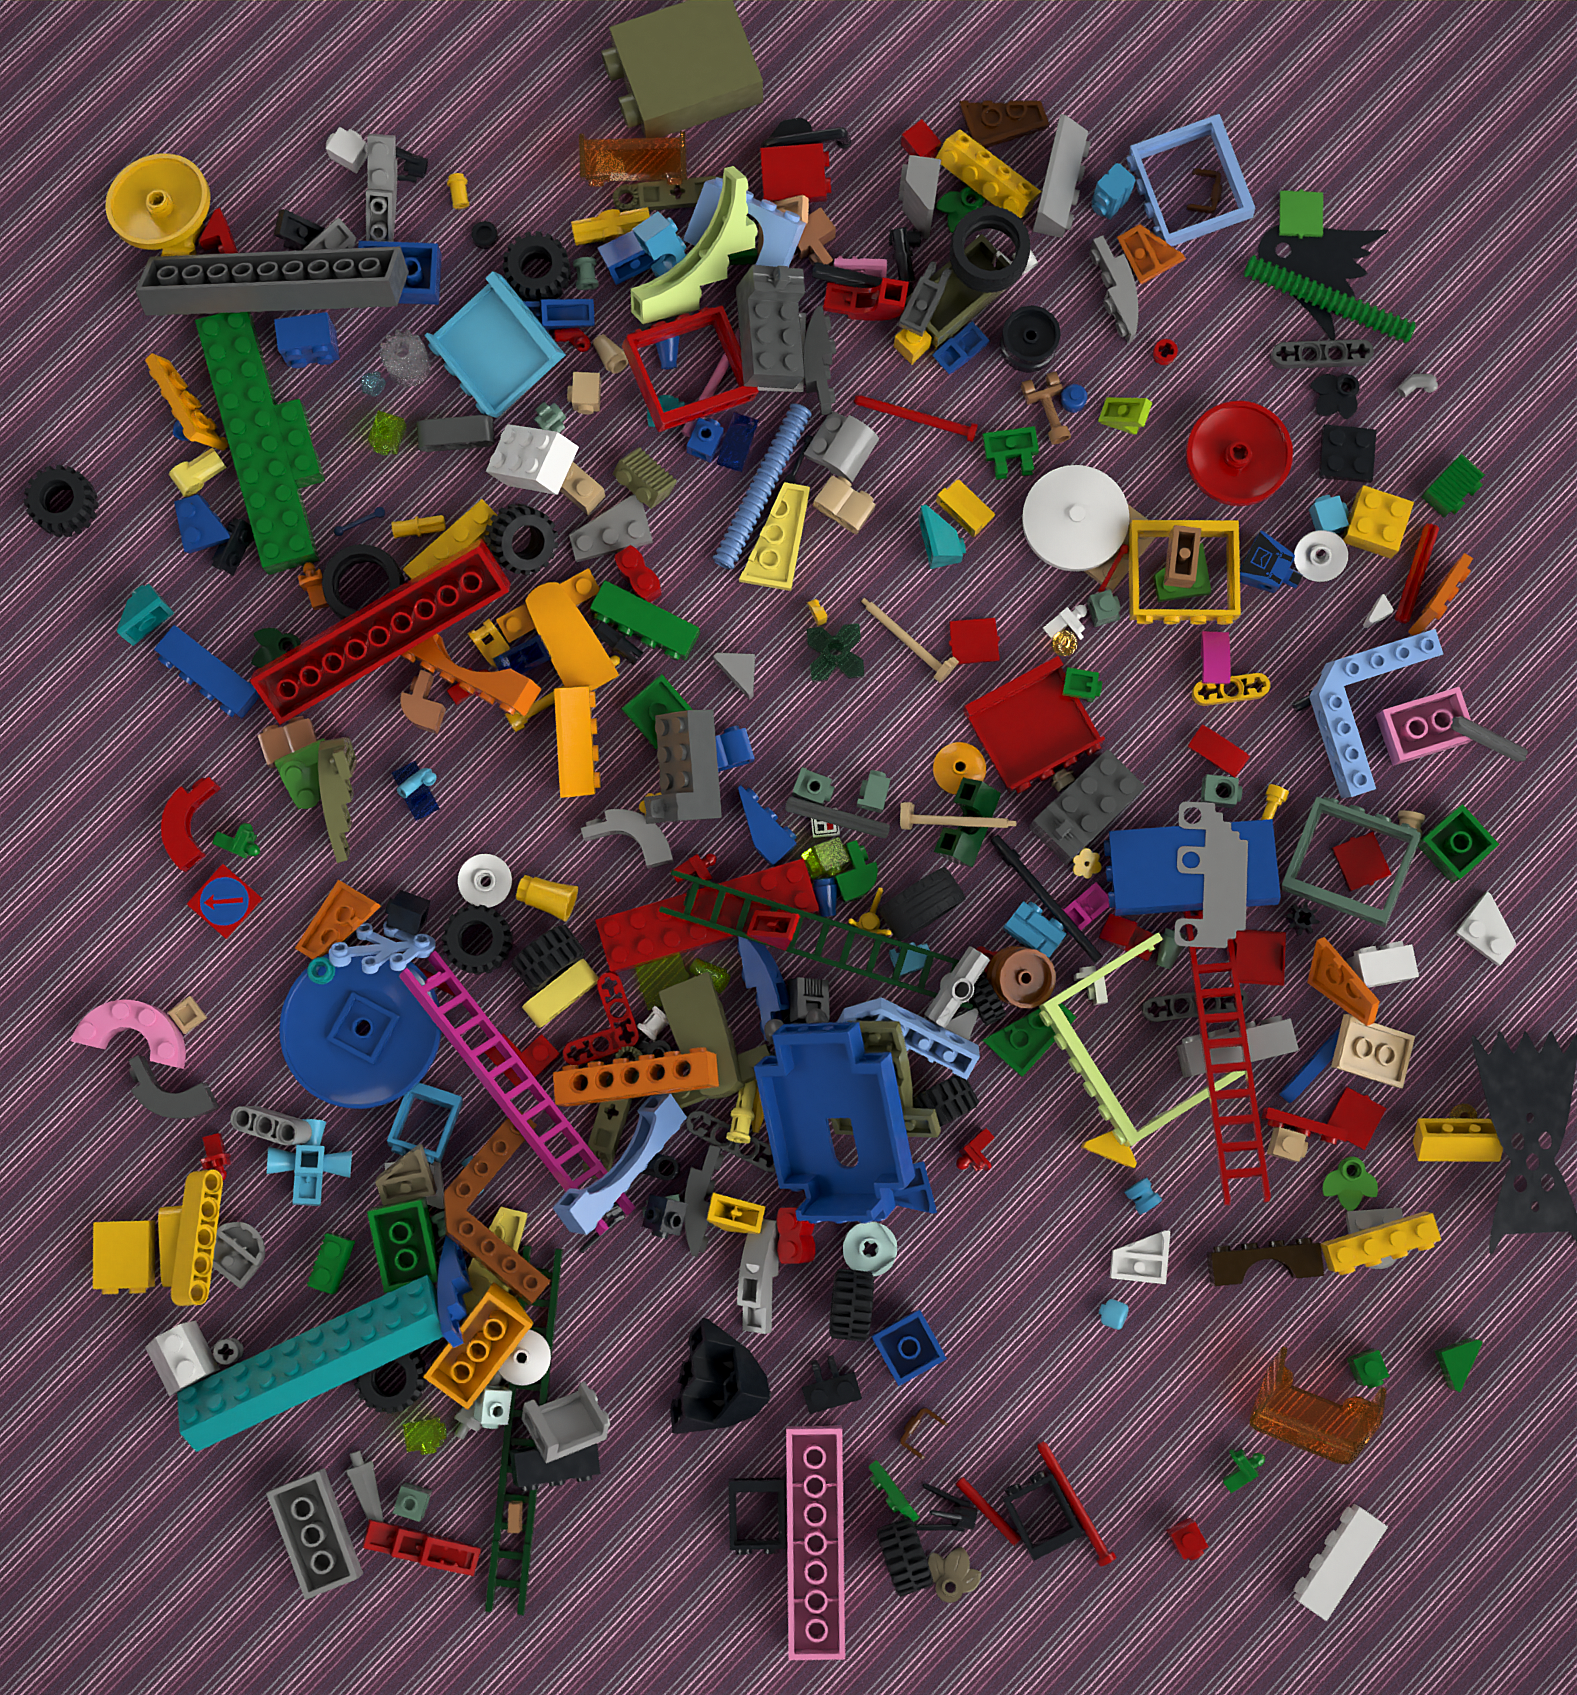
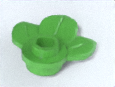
[1322,1157,1378,1211]

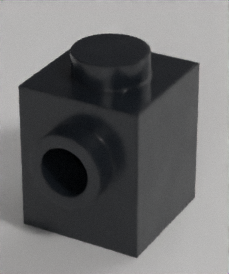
[385,890,431,936]

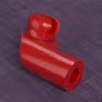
[555,328,591,352]

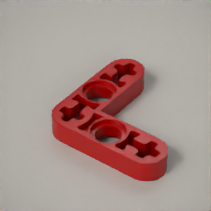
[563,971,639,1065]

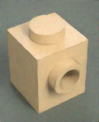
[567,372,601,414]
[1267,1127,1308,1162]

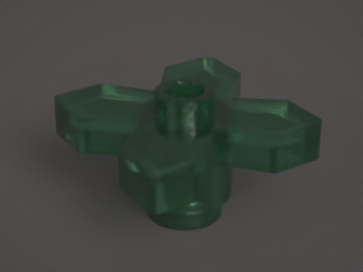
[806,623,864,682]

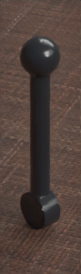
[785,435,813,484]

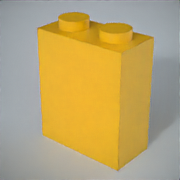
[93,1220,155,1294]

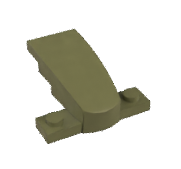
[318,736,357,863]
[659,972,772,1109]
[830,1021,941,1138]

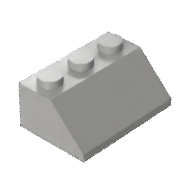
[898,155,941,239]

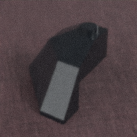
[670,1318,771,1434]

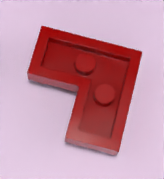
[484,1033,561,1087]

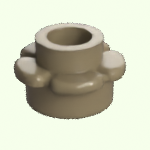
[1051,769,1075,792]

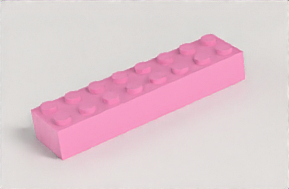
[786,1426,845,1660]

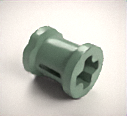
[573,257,599,290]

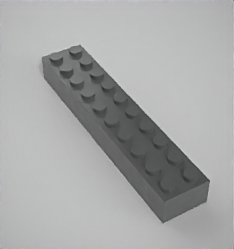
[135,246,408,316]

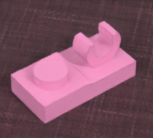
[834,256,887,284]

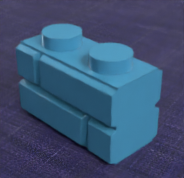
[1091,163,1136,219]
[1002,901,1066,958]

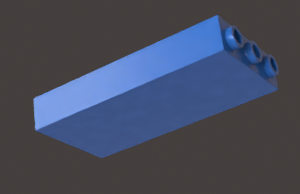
[1104,819,1281,916]

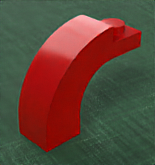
[823,277,909,321]
[161,777,221,872]

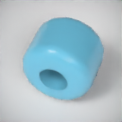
[1099,1299,1129,1330]

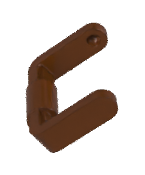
[1187,168,1223,214]
[900,1407,949,1460]

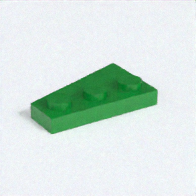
[981,1003,1077,1078]

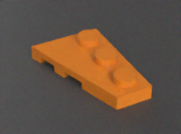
[1408,553,1473,636]
[295,880,381,960]
[1307,937,1380,1026]

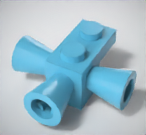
[267,1119,352,1206]

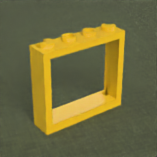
[1128,520,1241,625]

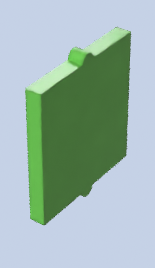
[1279,189,1323,239]

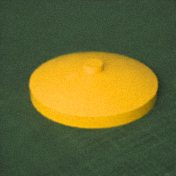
[106,154,210,250]

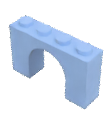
[683,177,806,268]

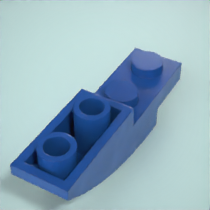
[737,936,790,1041]

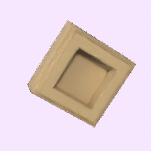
[168,996,207,1034]

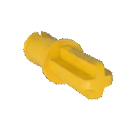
[392,515,446,539]

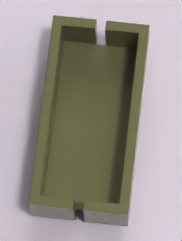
[903,234,1010,349]

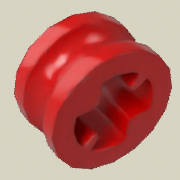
[1153,339,1178,366]

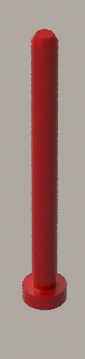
[854,395,978,442]
[1037,1441,1117,1567]

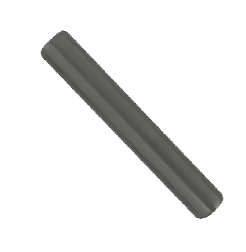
[1451,716,1528,762]
[785,797,890,838]

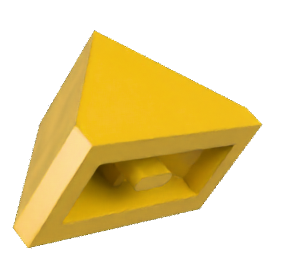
[1081,1129,1137,1168]
[706,1193,765,1234]

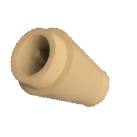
[593,334,629,374]

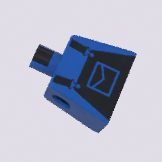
[1240,530,1303,593]

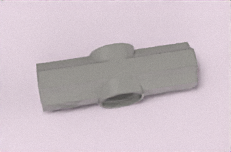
[924,946,990,1029]

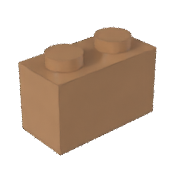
[1164,525,1201,588]

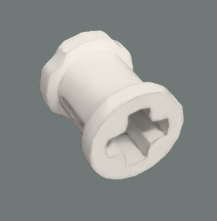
[637,1006,669,1042]

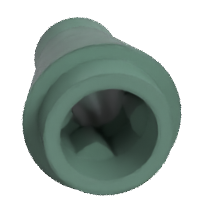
[1156,928,1186,970]

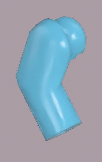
[397,768,437,798]

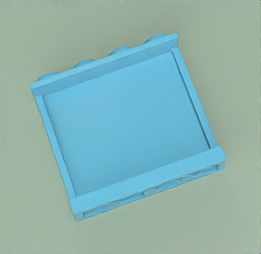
[425,271,566,418]

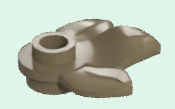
[928,1547,981,1603]

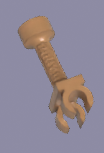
[1021,371,1071,445]

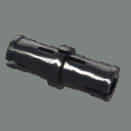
[890,227,915,282]

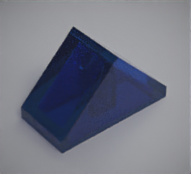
[493,634,552,675]

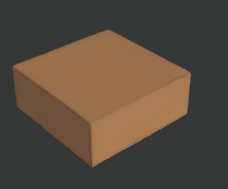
[508,1501,522,1533]

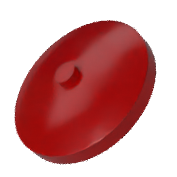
[1186,401,1293,506]

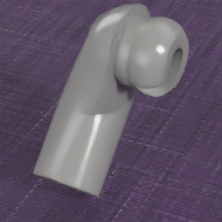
[1397,374,1438,398]

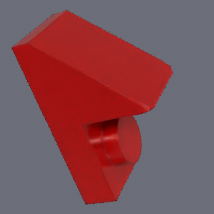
[199,208,238,254]
[1098,914,1157,962]

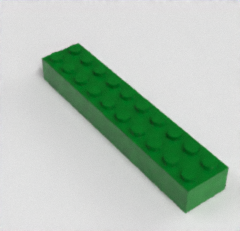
[195,312,320,575]

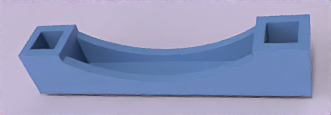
[553,1093,687,1235]

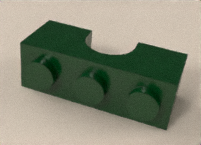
[934,777,1002,868]

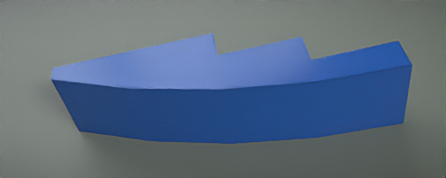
[437,1236,473,1348]

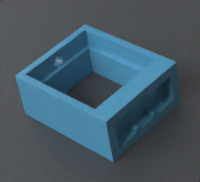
[387,1083,463,1165]

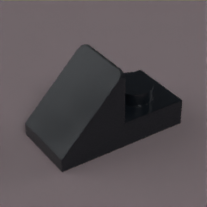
[273,209,325,251]

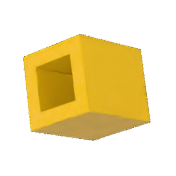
[893,328,932,365]

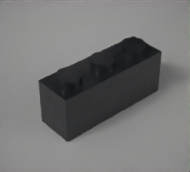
[510,1443,601,1491]

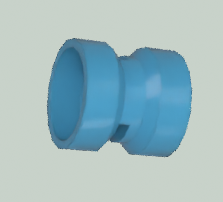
[1124,1177,1162,1215]

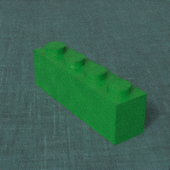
[590,580,700,661]

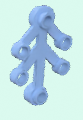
[329,921,436,974]

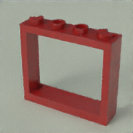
[622,305,759,432]

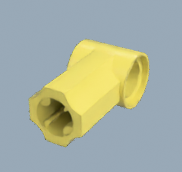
[169,447,227,497]

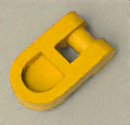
[467,619,512,668]

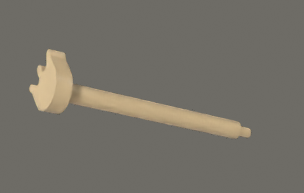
[861,598,959,683]
[900,802,1016,830]

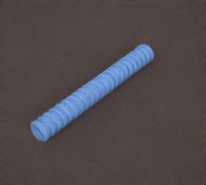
[713,403,812,569]

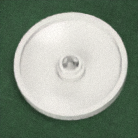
[1022,465,1129,572]

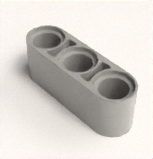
[230,1106,312,1145]

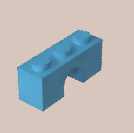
[632,211,687,278]

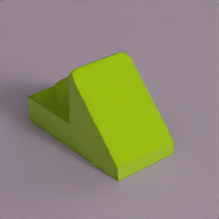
[1098,397,1152,435]

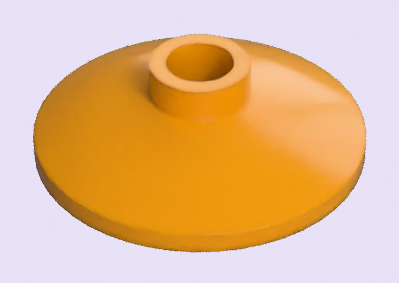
[933,742,986,795]

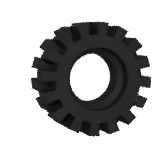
[969,973,1006,1026]

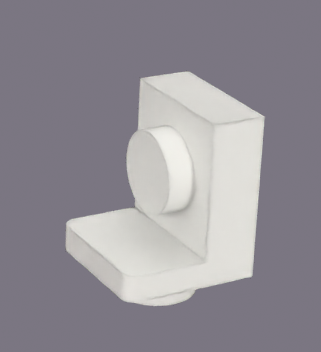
[1074,966,1108,1005]

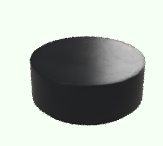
[471,221,498,249]

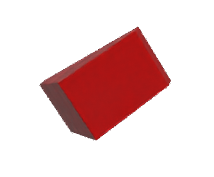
[746,910,800,951]

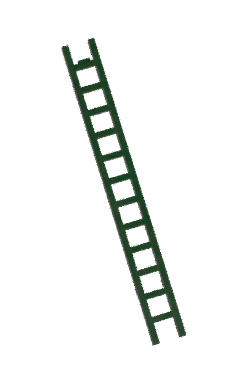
[485,1245,563,1615]

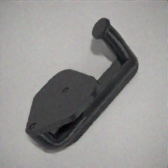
[760,118,851,149]

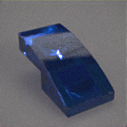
[717,412,759,472]
[391,760,440,821]

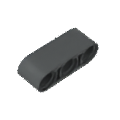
[417,415,495,452]

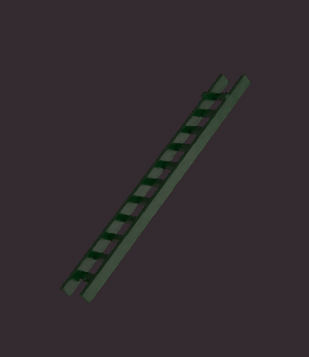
[659,870,985,1010]

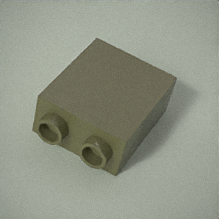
[601,0,763,142]

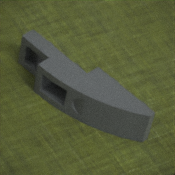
[803,305,836,415]
[684,1145,724,1257]

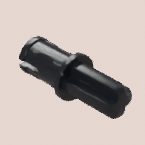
[594,621,644,665]

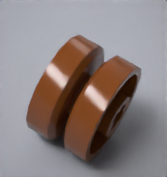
[987,946,1056,1009]

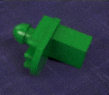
[212,823,260,859]
[1223,1448,1265,1494]

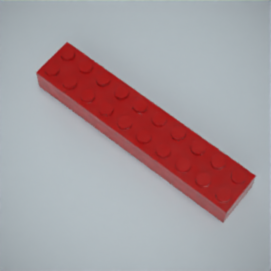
[249,538,511,725]

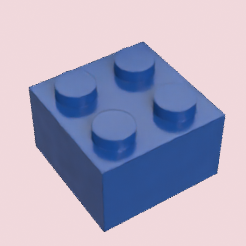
[274,312,340,368]
[871,1308,947,1386]

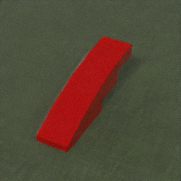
[362,1519,481,1576]

